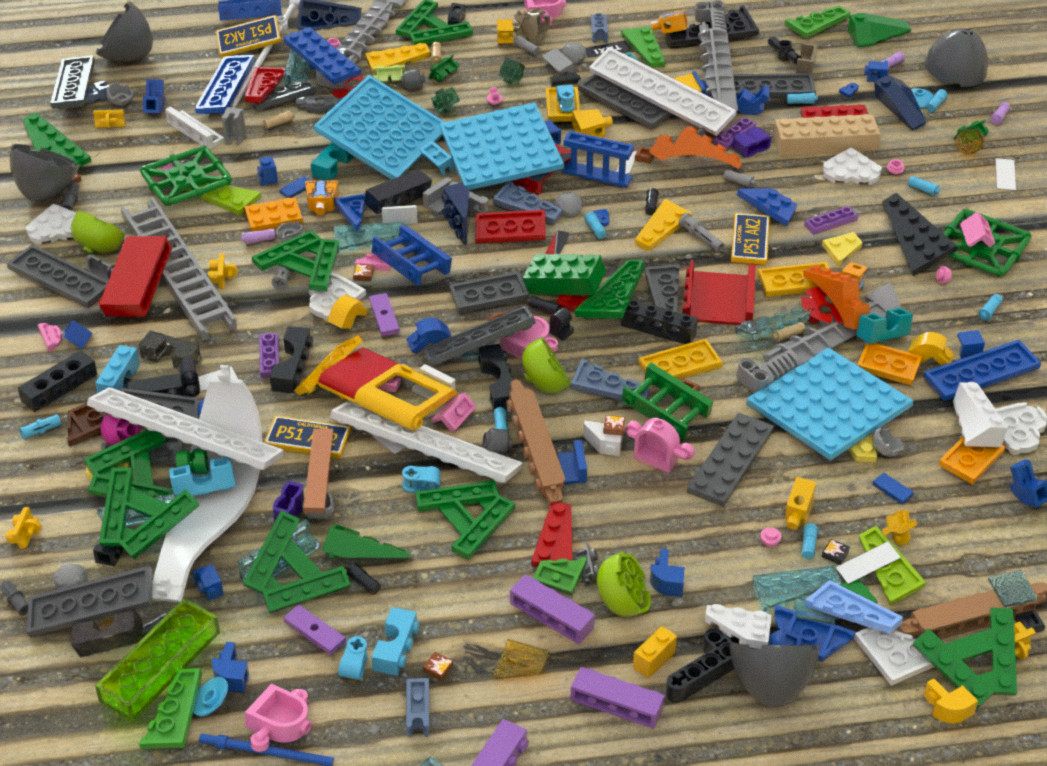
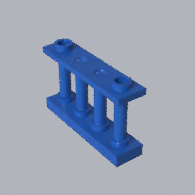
[218,0,282,21]
[563,131,634,188]
[371,225,452,286]

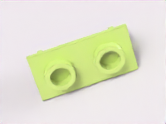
[373,65,405,83]

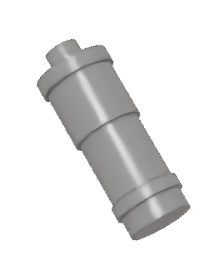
[514,35,540,56]
[724,170,756,188]

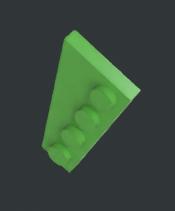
[784,6,851,38]
[621,26,665,68]
[139,668,203,749]

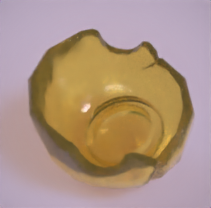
[956,129,984,154]

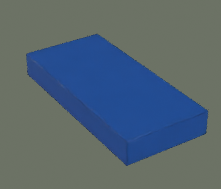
[279,176,311,198]
[872,473,914,505]

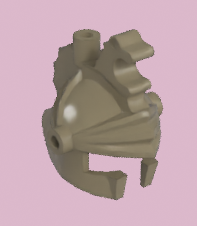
[513,8,550,45]

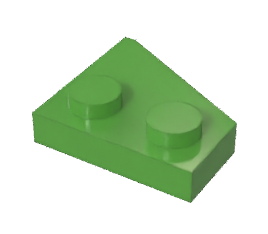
[533,557,588,596]

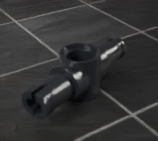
[768,36,802,65]

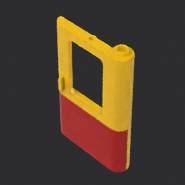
[318,347,457,431]

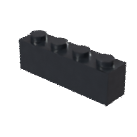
[364,169,432,214]

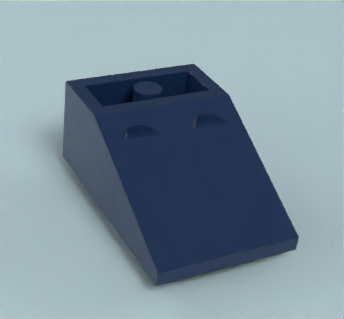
[442,182,470,245]

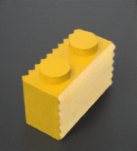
[632,626,677,678]

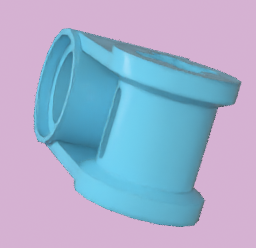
[556,84,574,112]
[402,466,441,493]
[338,636,368,680]

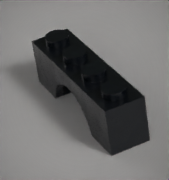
[270,326,313,393]
[478,343,514,412]

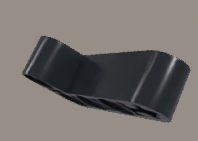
[123,358,200,397]
[666,628,735,703]

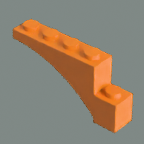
[649,126,742,169]
[803,265,870,330]

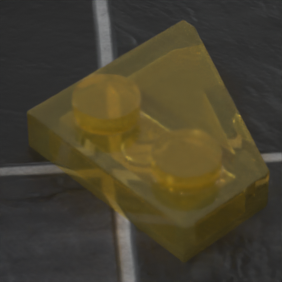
[493,639,550,679]

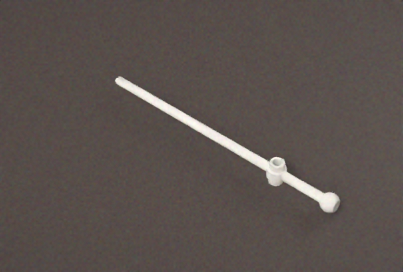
[230,0,300,108]

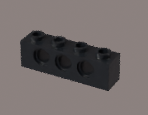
[621,299,698,344]
[17,350,97,413]

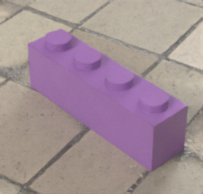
[510,574,595,644]
[570,667,665,729]
[471,719,529,766]

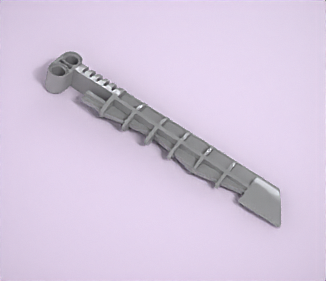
[316,0,406,89]
[695,1,738,112]
[736,283,901,393]

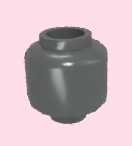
[401,69,425,91]
[482,428,513,455]

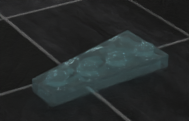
[334,222,404,254]
[735,307,810,340]
[752,565,840,612]

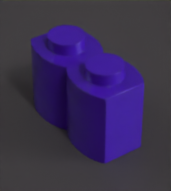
[732,127,772,157]
[273,481,304,522]

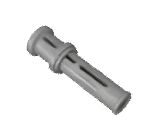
[678,213,725,252]
[272,266,291,290]

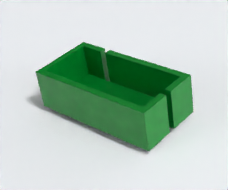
[523,254,606,295]

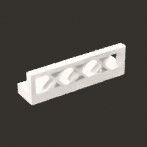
[165,107,224,149]

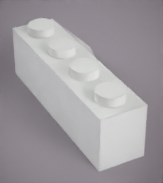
[953,382,1008,447]

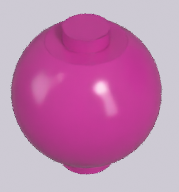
[101,413,141,446]

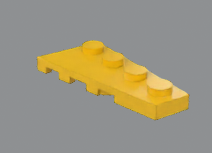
[365,43,430,74]
[635,199,692,252]
[294,335,363,396]

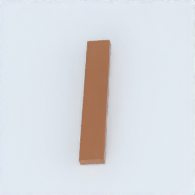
[304,429,333,513]

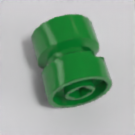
[176,449,209,475]

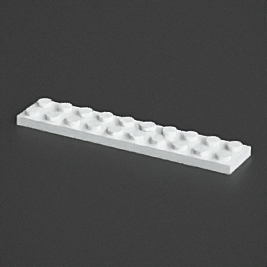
[589,47,737,136]
[87,387,284,470]
[330,401,523,483]

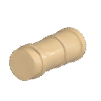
[431,42,442,65]
[263,110,294,129]
[772,322,805,342]

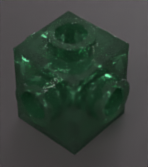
[499,58,525,85]
[431,87,460,113]

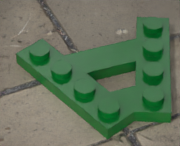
[396,0,473,45]
[252,230,339,291]
[84,429,174,503]
[99,468,200,560]
[415,480,515,560]
[243,510,351,614]
[912,607,1017,709]

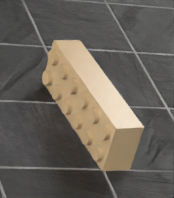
[773,114,880,156]

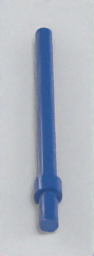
[199,733,334,766]

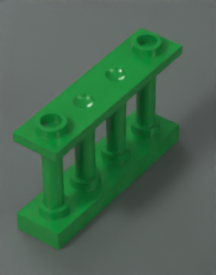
[621,363,713,441]

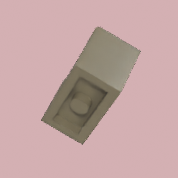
[796,42,818,73]

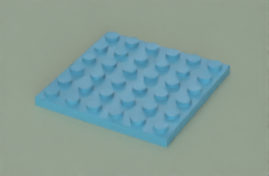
[313,75,444,180]
[439,103,564,190]
[747,347,913,461]

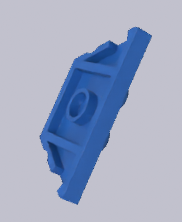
[737,188,798,226]
[774,605,856,662]

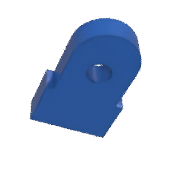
[839,83,859,98]
[593,209,609,227]

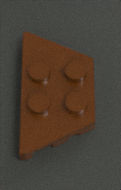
[67,403,108,447]

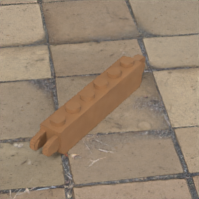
[506,380,565,504]
[897,581,1047,639]

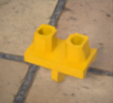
[93,109,125,128]
[208,254,238,289]
[5,507,42,549]
[882,510,917,546]
[1014,622,1036,660]

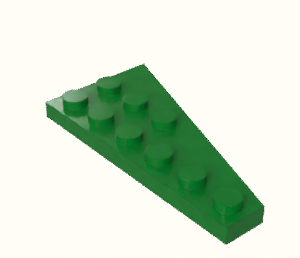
[22,112,92,168]
[574,260,645,319]

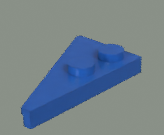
[334,193,365,231]

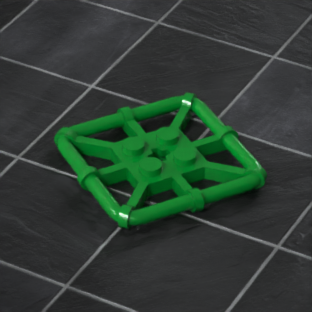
[140,145,232,206]
[943,208,1032,277]

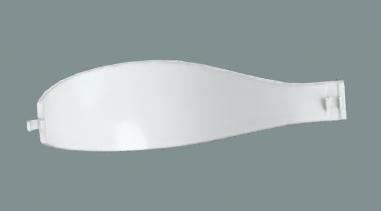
[152,365,262,602]

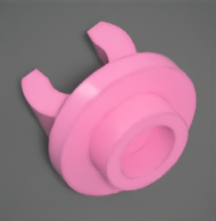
[487,87,503,105]

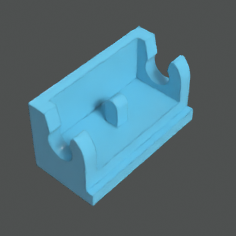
[419,141,455,176]

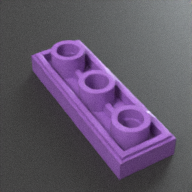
[714,117,757,151]
[804,206,858,235]
[369,293,400,337]
[259,333,279,378]
[284,605,346,655]

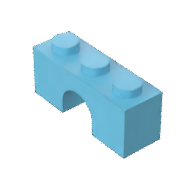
[95,345,140,393]
[169,457,236,497]
[372,607,420,676]

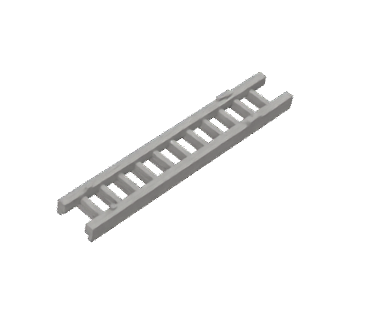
[120,197,237,341]

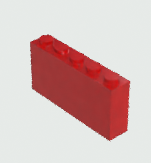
[99,236,172,317]

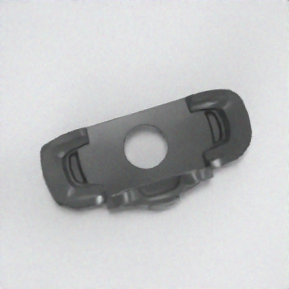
[296,96,342,114]

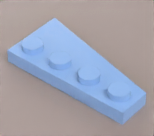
[805,580,903,634]

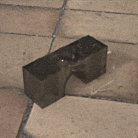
[138,330,201,370]
[71,609,143,658]

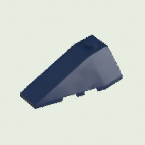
[297,0,362,31]
[874,75,926,131]

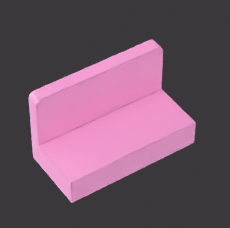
[960,212,995,247]
[431,392,476,432]

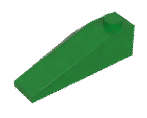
[847,13,911,48]
[322,523,411,559]

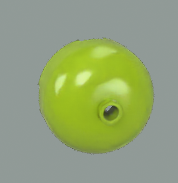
[70,211,125,254]
[522,337,571,394]
[597,551,651,617]

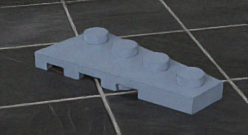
[493,181,562,224]
[571,358,650,400]

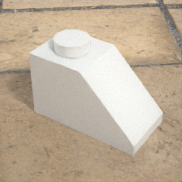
[584,421,623,456]

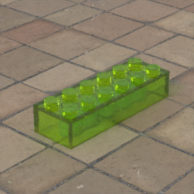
[95,598,220,722]

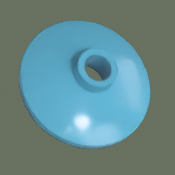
[911,88,934,109]
[193,677,228,717]

